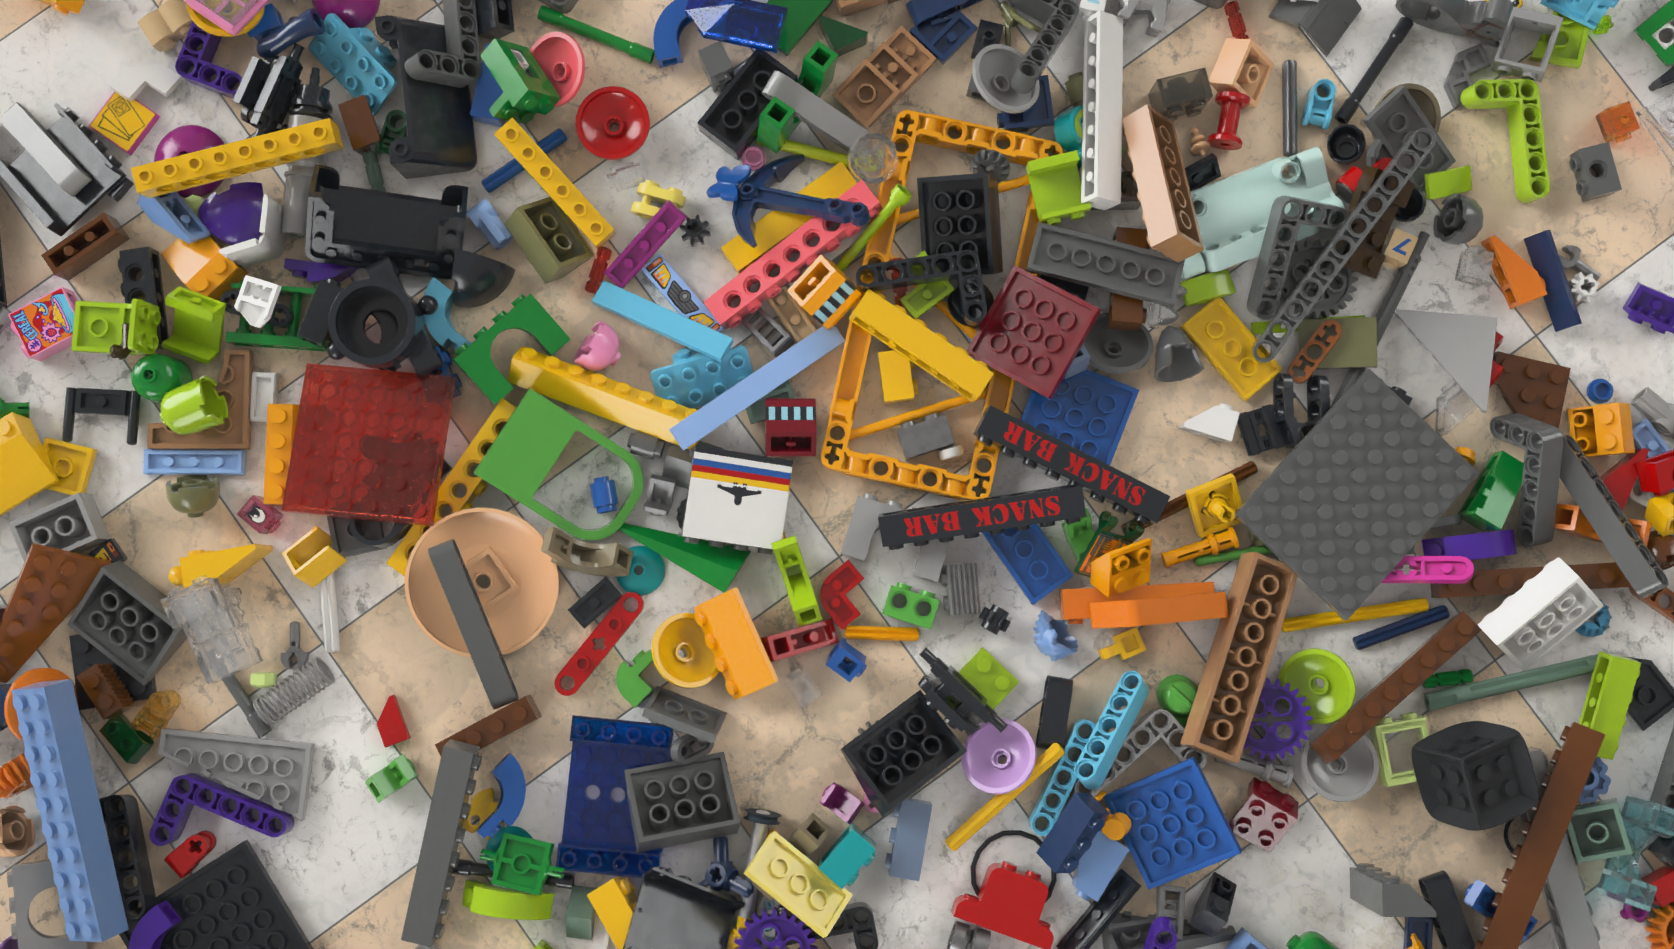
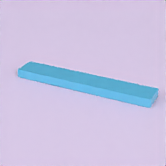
[592,281,734,362]

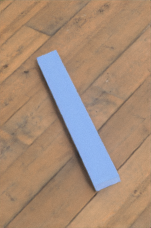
[669,325,845,451]

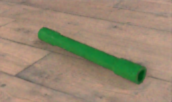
[537,5,655,64]

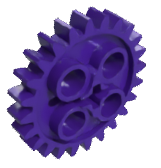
[1243,678,1313,761]
[734,906,817,949]

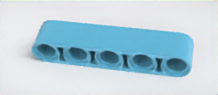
[1074,671,1149,790]
[1028,718,1096,836]

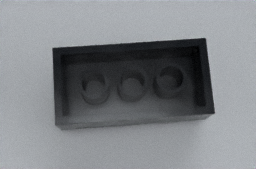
[697,46,798,160]

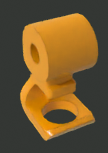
[1094,791,1132,840]

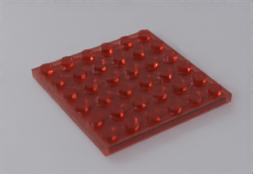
[281,363,456,527]

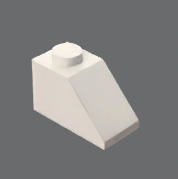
[1179,403,1240,444]

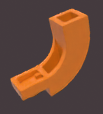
[1554,503,1652,547]

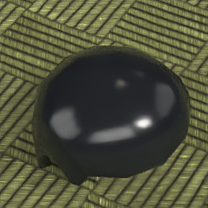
[1327,124,1366,165]
[1394,186,1426,222]

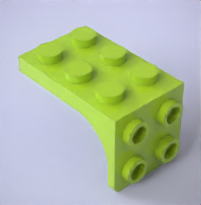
[71,299,161,356]

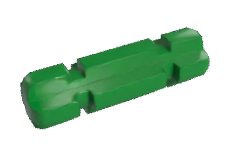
[1422,669,1473,688]

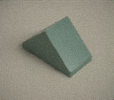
[566,885,597,940]

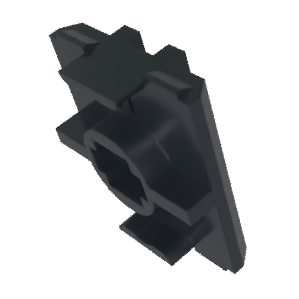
[1237,404,1284,457]

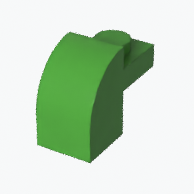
[1061,508,1095,562]
[616,649,655,708]
[365,754,418,803]

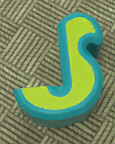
[1054,105,1083,169]

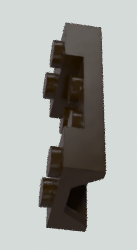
[1328,166,1415,279]

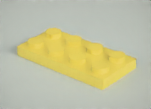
[743,831,853,938]

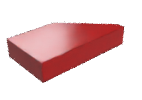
[377,695,411,748]

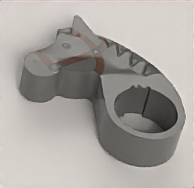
[1395,0,1514,48]

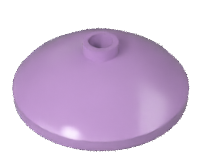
[961,718,1036,794]

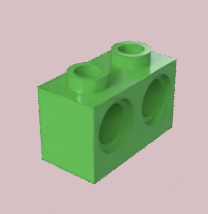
[882,582,940,629]

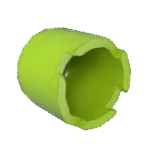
[160,376,229,435]

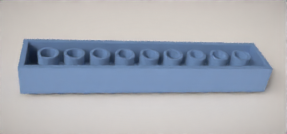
[12,679,129,942]

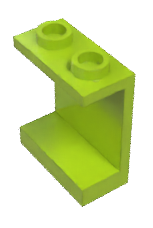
[1026,150,1091,226]
[162,286,226,364]

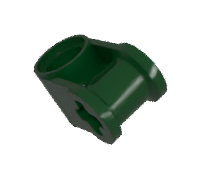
[375,110,408,155]

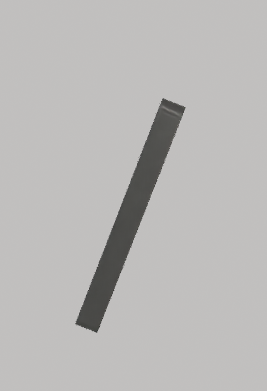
[1252,128,1436,363]

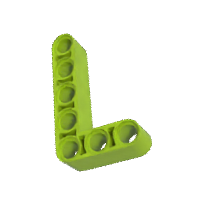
[1460,79,1550,204]

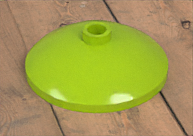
[1278,648,1356,724]

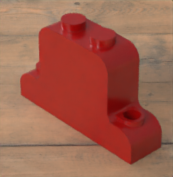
[951,861,1054,949]

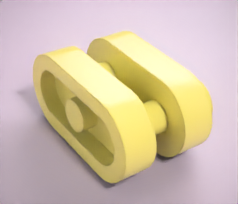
[630,180,686,220]

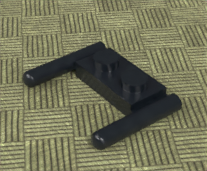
[62,387,141,446]

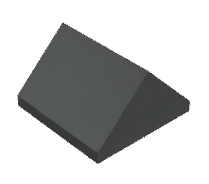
[662,441,724,489]

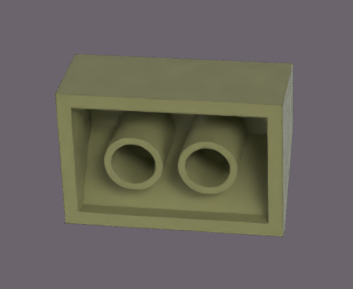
[504,197,594,284]

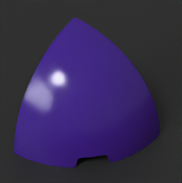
[198,182,263,245]

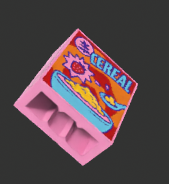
[8,287,78,362]

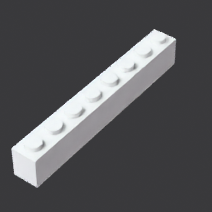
[1081,10,1124,211]

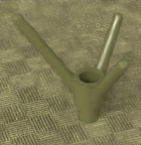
[998,1,1042,47]

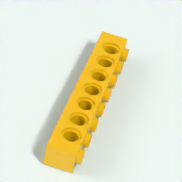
[131,118,344,198]
[386,398,516,576]

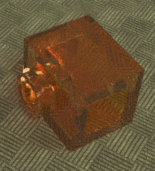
[1595,101,1640,143]

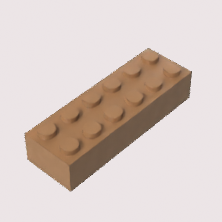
[1122,104,1204,263]

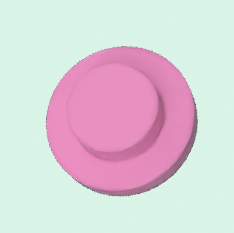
[742,146,766,171]

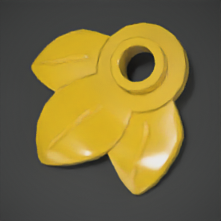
[463,788,503,840]

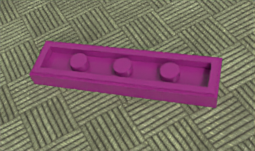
[604,200,688,289]

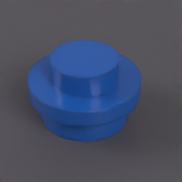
[1587,379,1613,404]

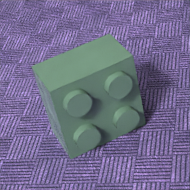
[1568,798,1633,863]

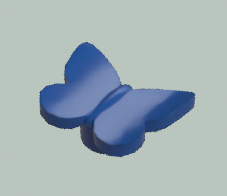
[706,164,752,201]

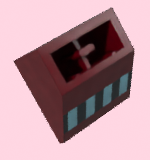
[765,398,817,456]

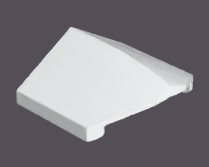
[234,275,282,328]

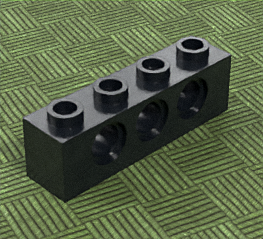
[118,247,169,350]

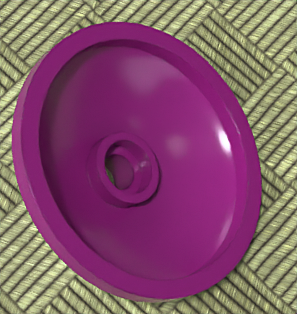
[312,0,380,28]
[154,125,224,198]

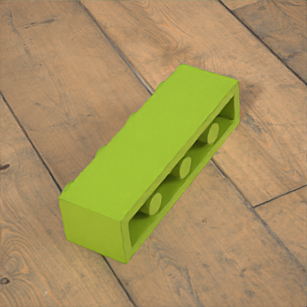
[1578,651,1641,760]

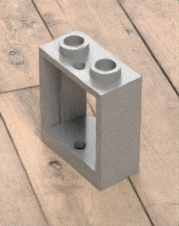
[1492,7,1564,82]

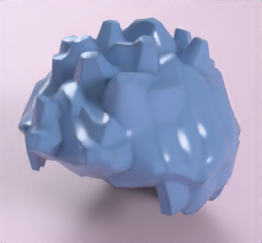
[1033,610,1078,662]

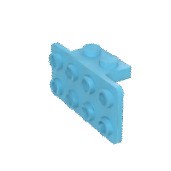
[308,13,398,115]
[650,345,754,408]

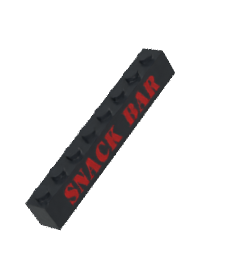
[973,405,1170,526]
[878,483,1086,550]

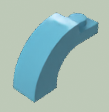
[423,277,472,350]

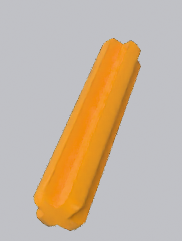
[845,626,919,641]

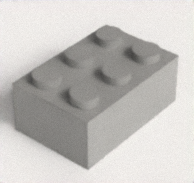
[9,492,110,562]

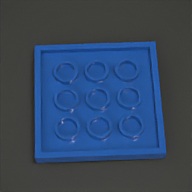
[1020,369,1139,465]
[1103,756,1242,889]

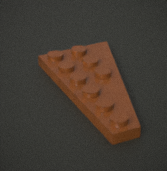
[0,543,111,683]

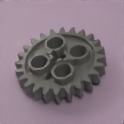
[1280,239,1358,319]

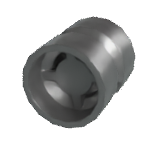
[947,921,991,949]

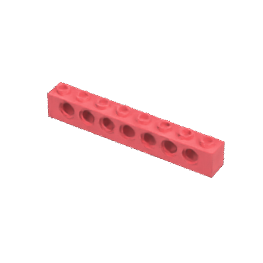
[704,180,883,330]

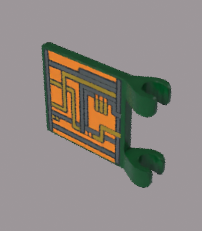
[1074,511,1145,578]

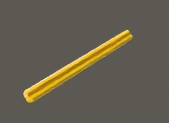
[1281,598,1429,632]
[945,743,1065,851]

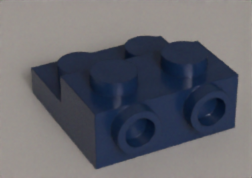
[997,75,1054,133]

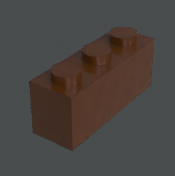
[41,212,130,281]

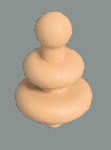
[1190,127,1211,157]

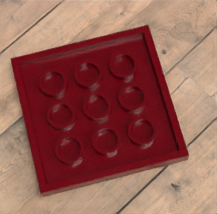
[967,265,1101,400]

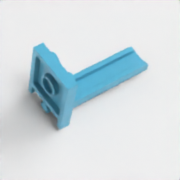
[1540,0,1619,30]

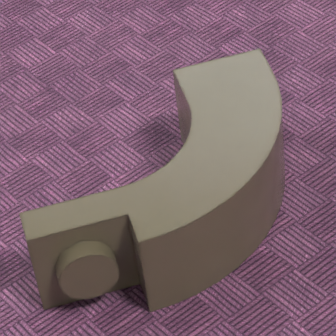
[541,527,633,577]
[752,813,832,901]

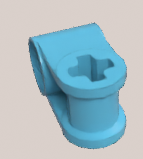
[1301,79,1336,130]

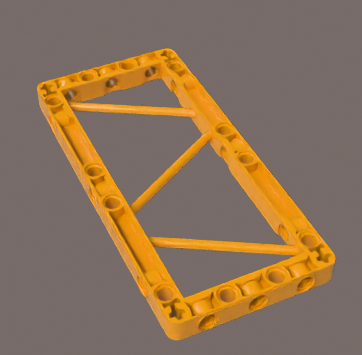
[821,110,1063,500]

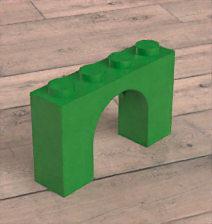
[757,41,838,154]
[453,293,570,405]

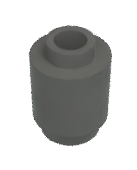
[627,430,666,460]

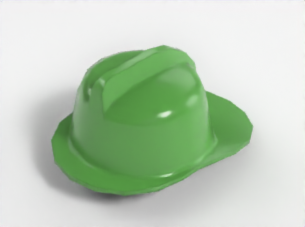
[1156,674,1198,727]

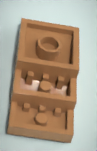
[832,25,937,129]

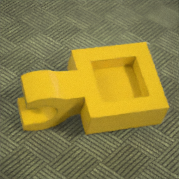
[1098,627,1146,660]

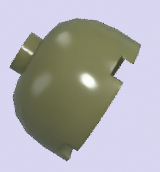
[166,475,220,518]

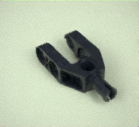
[1273,373,1330,449]

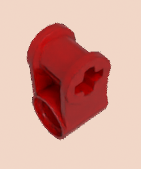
[164,830,216,879]

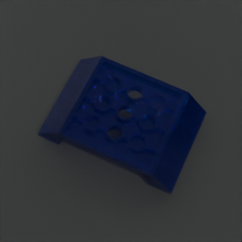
[556,715,674,878]

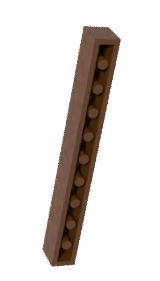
[1473,722,1606,949]

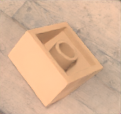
[1208,38,1274,108]

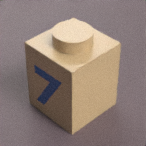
[1380,227,1418,269]

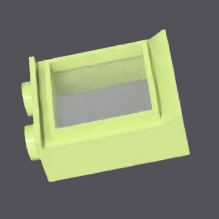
[1370,712,1428,787]

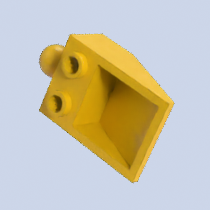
[168,544,273,589]

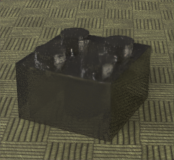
[1148,68,1213,122]

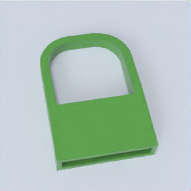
[474,388,643,540]

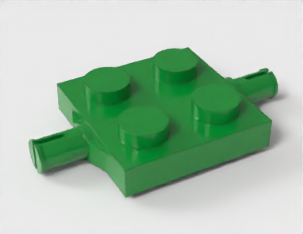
[479,832,565,895]

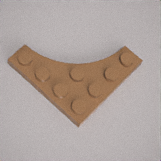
[147,350,253,449]

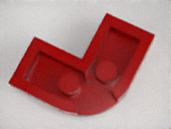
[820,559,864,630]

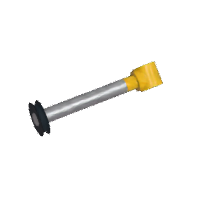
[727,808,781,949]

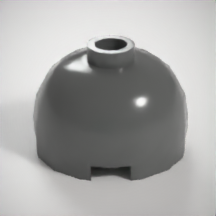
[1433,193,1484,245]

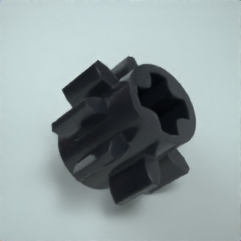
[680,215,711,247]
[979,604,1011,635]

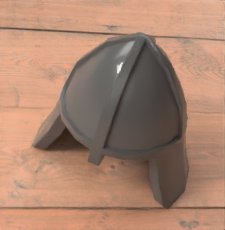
[1154,326,1204,382]

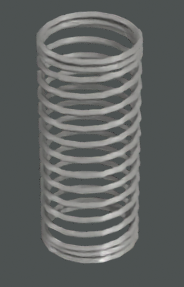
[253,657,335,726]

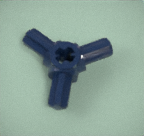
[699,836,754,898]

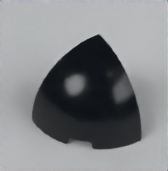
[452,249,515,308]

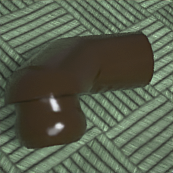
[110,323,132,360]

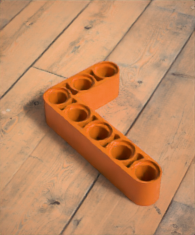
[1090,592,1228,628]

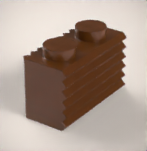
[77,663,136,720]

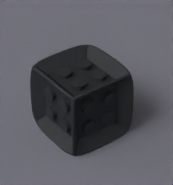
[1412,721,1539,831]

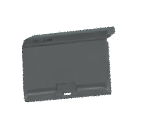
[1269,0,1362,57]

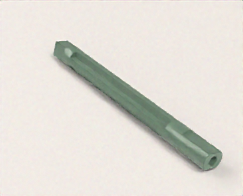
[1424,654,1598,711]

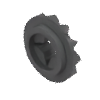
[971,149,1010,183]

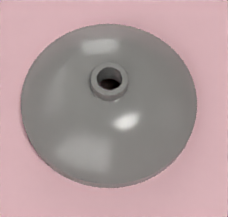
[972,44,1040,113]
[1301,725,1379,802]

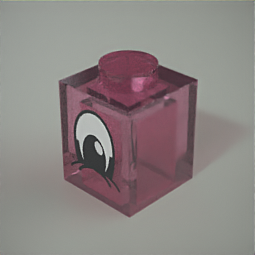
[237,495,284,534]

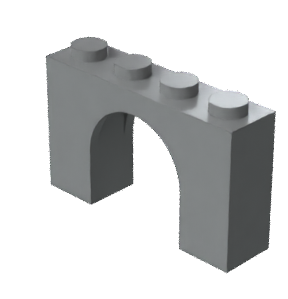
[841,493,950,582]
[7,859,88,949]

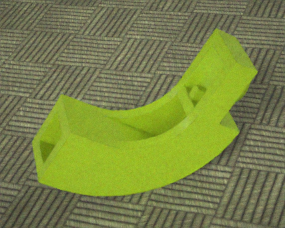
[771,536,823,627]
[462,879,554,920]

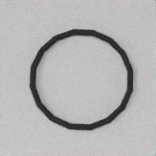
[971,830,1057,903]

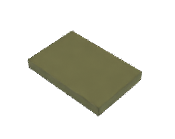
[1299,317,1377,370]

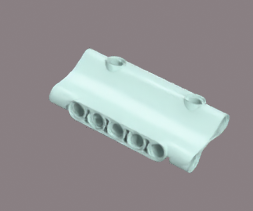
[1181,147,1345,280]

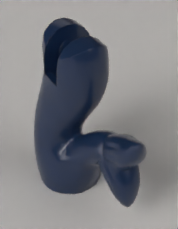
[256,8,325,58]

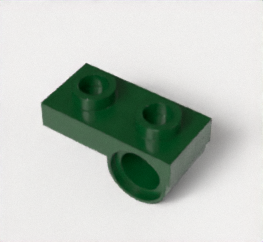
[99,714,154,764]

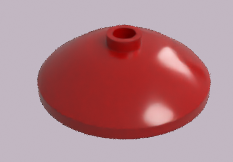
[575,86,650,160]

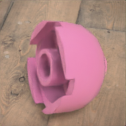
[574,320,621,372]

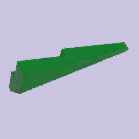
[619,523,751,593]

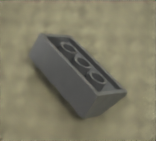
[1350,863,1436,917]

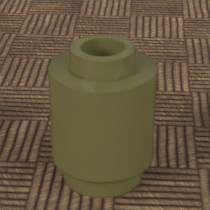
[1065,72,1083,107]

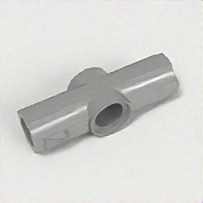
[1631,387,1674,439]

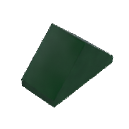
[820,16,868,57]

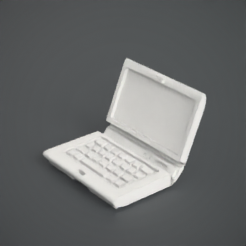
[219,194,287,269]

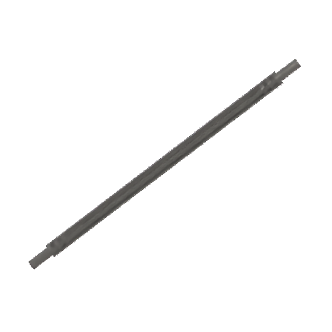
[1330,231,1430,408]

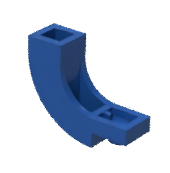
[653,0,721,68]

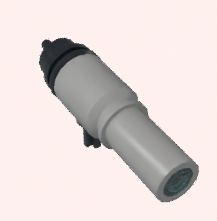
[275,67,333,238]

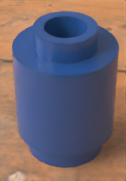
[590,476,619,514]

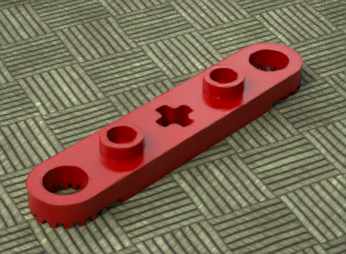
[554,592,644,696]

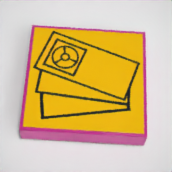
[89,92,160,155]

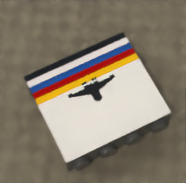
[678,445,793,555]

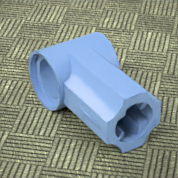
[466,198,513,250]

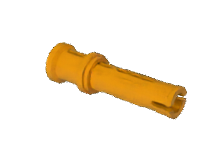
[1161,527,1239,568]

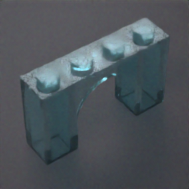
[1596,796,1674,912]

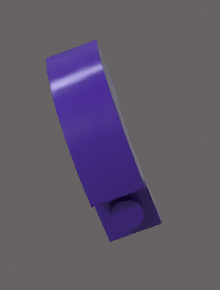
[284,258,359,286]
[1422,529,1517,560]
[128,900,182,949]

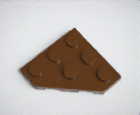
[1493,351,1571,429]

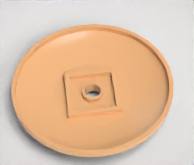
[405,507,559,657]

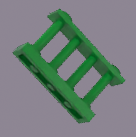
[225,279,331,352]

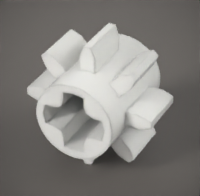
[1568,272,1600,304]

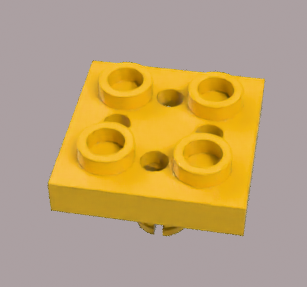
[1185,473,1242,538]

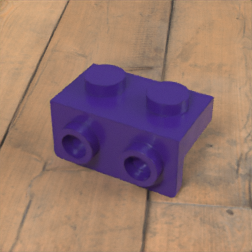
[1622,282,1674,334]

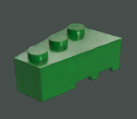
[1457,451,1524,532]

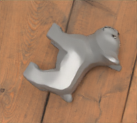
[1116,0,1171,38]

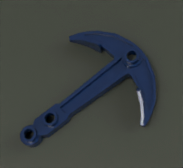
[732,154,870,248]

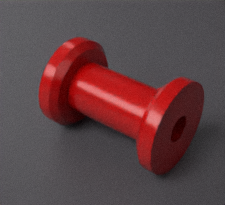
[1207,91,1250,150]

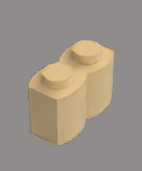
[138,0,193,52]

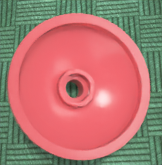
[530,32,585,107]

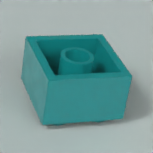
[819,822,876,889]

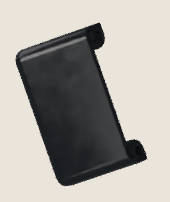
[375,15,477,179]
[305,164,468,279]

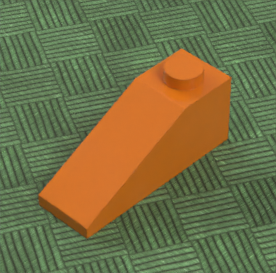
[1481,235,1547,309]

